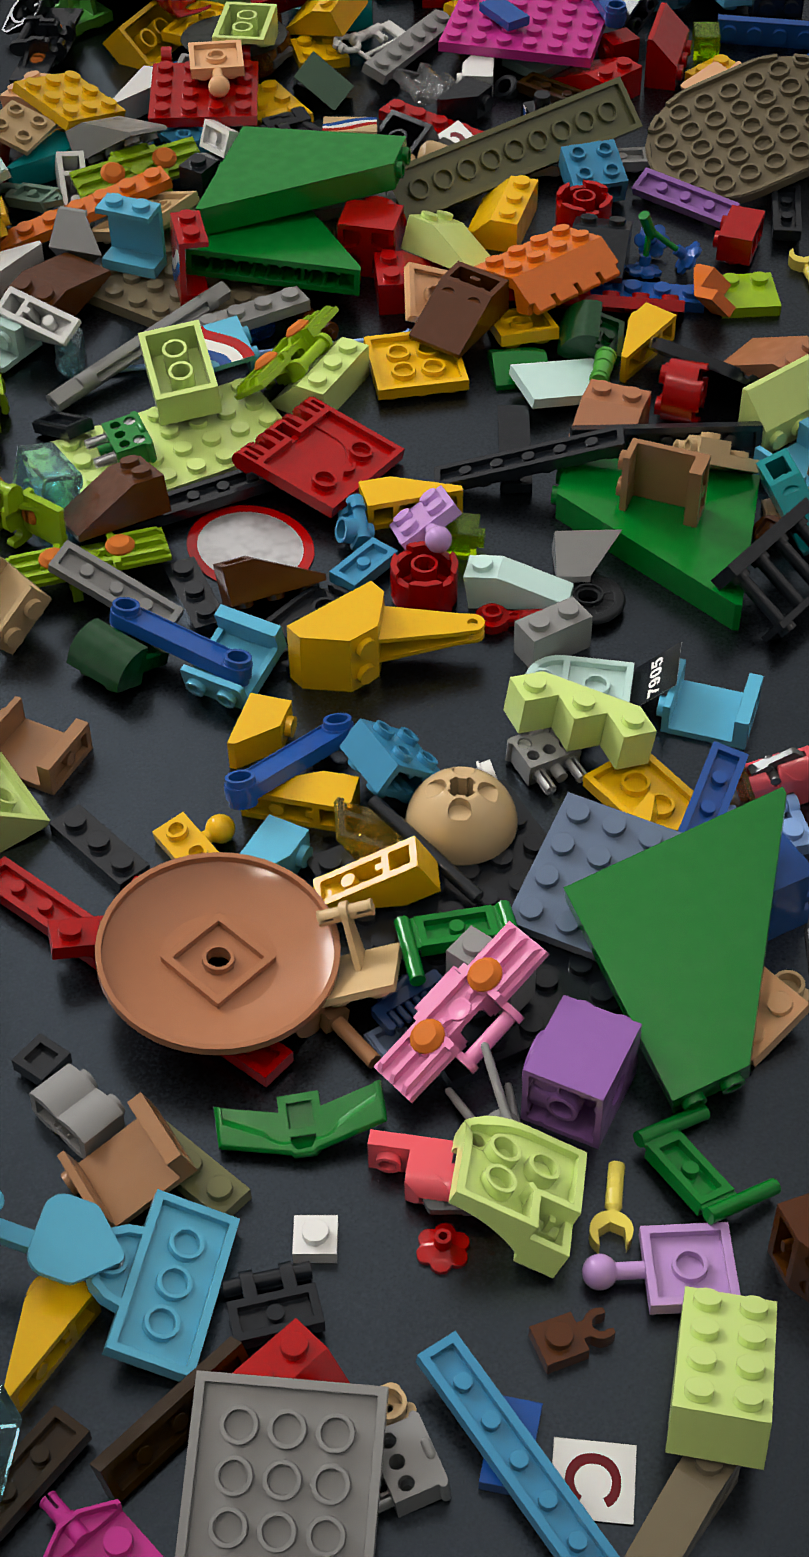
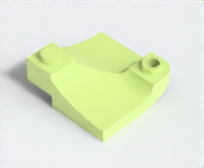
[448,1116,587,1278]

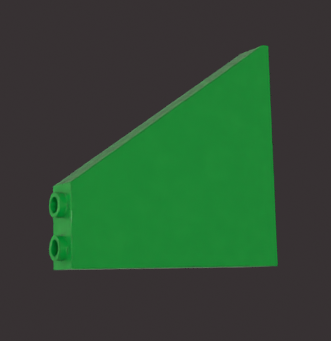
[195,126,411,235]
[186,162,361,296]
[551,458,760,631]
[563,787,787,1113]

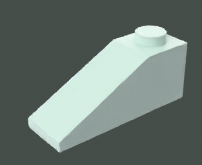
[463,555,574,610]

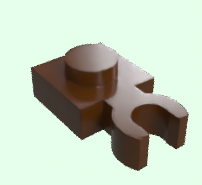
[528,1307,616,1374]

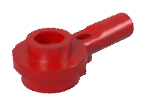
[475,603,542,635]

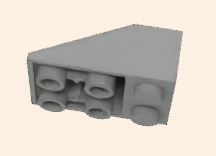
[65,116,167,165]

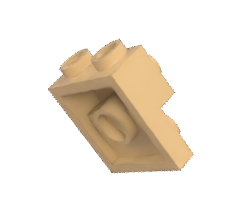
[673,432,760,474]

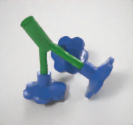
[626,211,702,279]

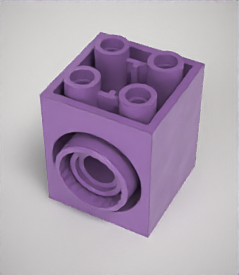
[521,995,642,1149]

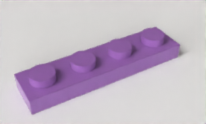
[631,167,741,229]

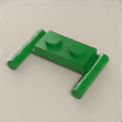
[394,900,518,986]
[633,1104,781,1225]

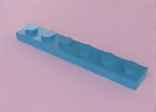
[416,1331,620,1557]

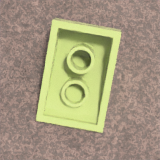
[212,1,278,47]
[400,210,490,269]

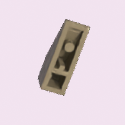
[624,1456,741,1557]

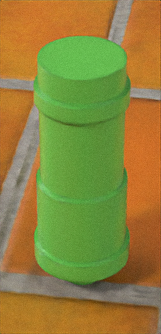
[589,347,617,382]

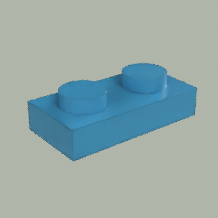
[329,537,398,591]

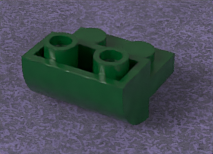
[557,300,625,366]
[66,618,169,693]

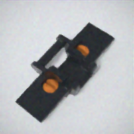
[9,8,84,84]

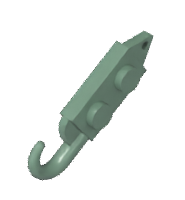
[0,182,65,213]

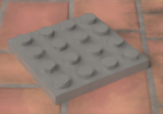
[175,1370,389,1557]

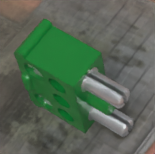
[84,411,157,469]

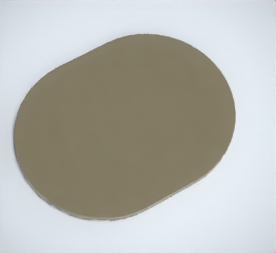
[645,53,809,204]

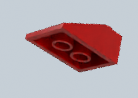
[551,56,642,99]
[373,250,449,315]

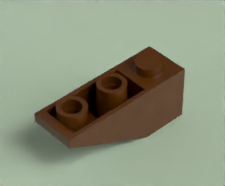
[213,556,327,610]

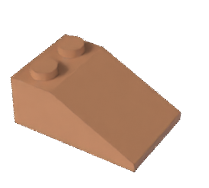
[723,336,809,379]
[568,379,651,437]

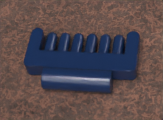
[371,969,443,1036]

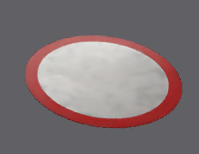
[186,505,314,581]

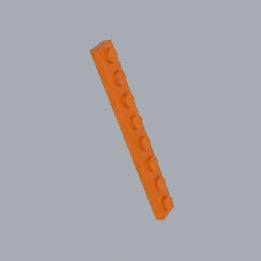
[0,165,173,251]

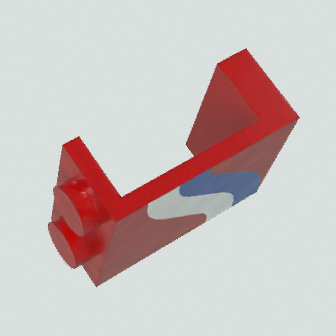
[170,209,209,306]

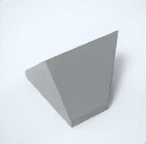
[49,206,102,263]
[552,529,622,583]

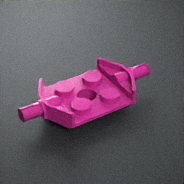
[39,1491,164,1557]

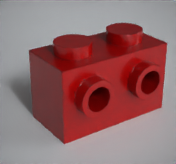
[713,205,765,266]

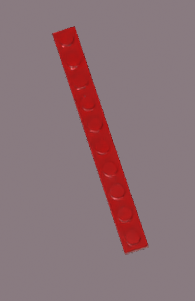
[0,856,294,1087]

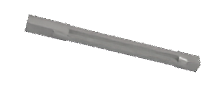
[46,281,231,412]

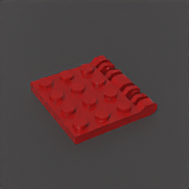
[232,396,405,518]

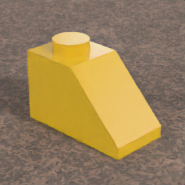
[227,693,297,769]

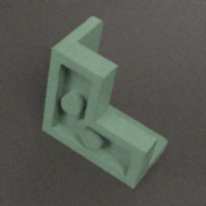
[293,51,354,110]

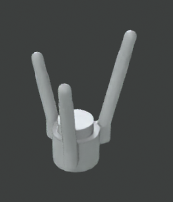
[445,1042,520,1122]

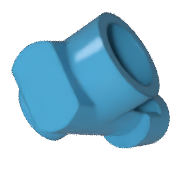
[335,493,375,551]

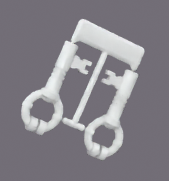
[333,20,406,79]

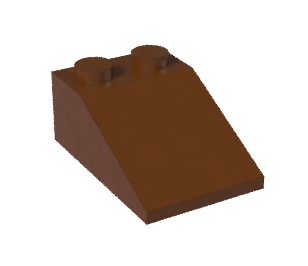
[4,252,112,317]
[64,455,172,542]

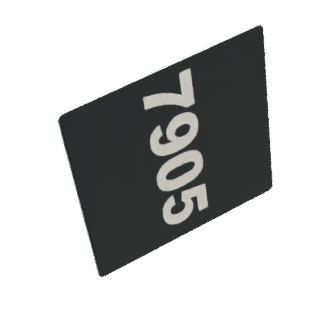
[630,642,682,706]

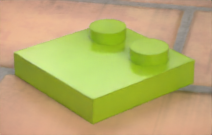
[721,271,782,319]

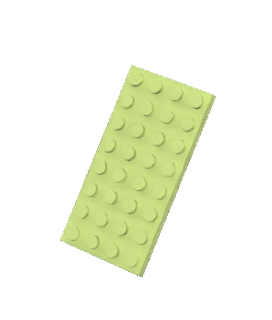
[21,377,282,508]

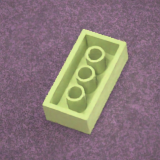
[665,1286,777,1470]

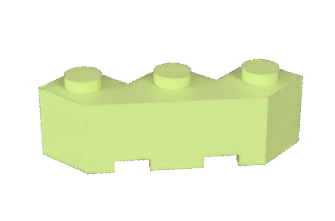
[503,671,657,770]

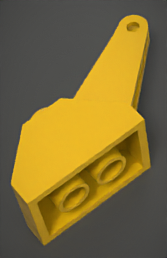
[287,581,485,692]

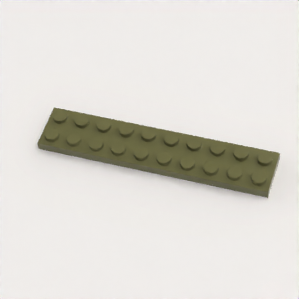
[392,76,643,222]

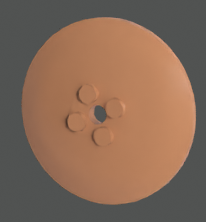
[95,852,341,1055]

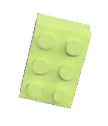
[138,320,223,426]

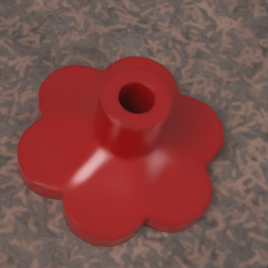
[416,1223,470,1275]

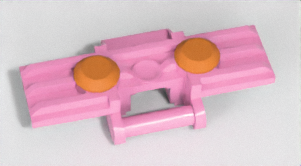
[374,921,549,1103]

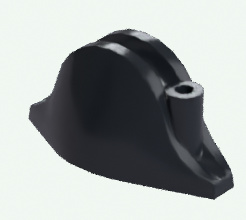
[2,0,55,36]

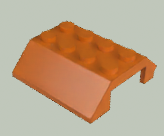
[474,224,620,316]

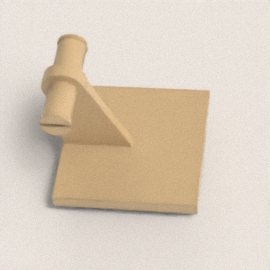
[0,100,58,156]
[316,898,402,1008]

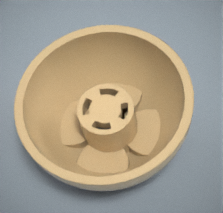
[405,766,518,865]

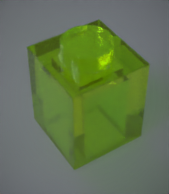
[692,22,721,61]
[445,513,486,560]

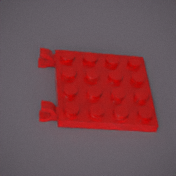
[148,45,259,128]

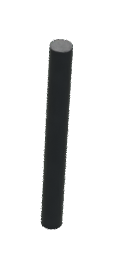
[367,795,484,904]

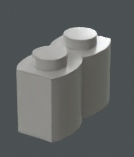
[29,1063,125,1159]

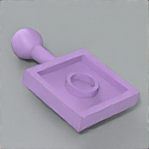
[389,485,462,553]
[582,1222,741,1315]

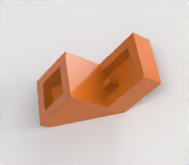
[694,264,736,317]

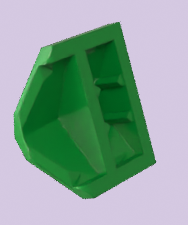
[486,346,548,391]

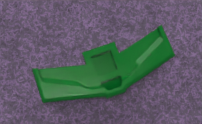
[213,1079,387,1159]

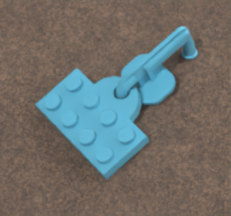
[0,1189,240,1382]

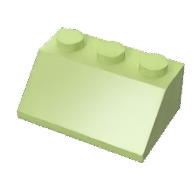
[271,337,370,414]
[738,354,809,453]
[0,752,50,853]

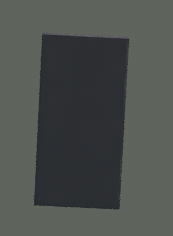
[32,411,95,440]

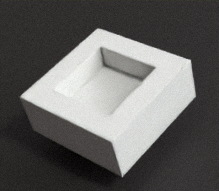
[292,1215,339,1263]

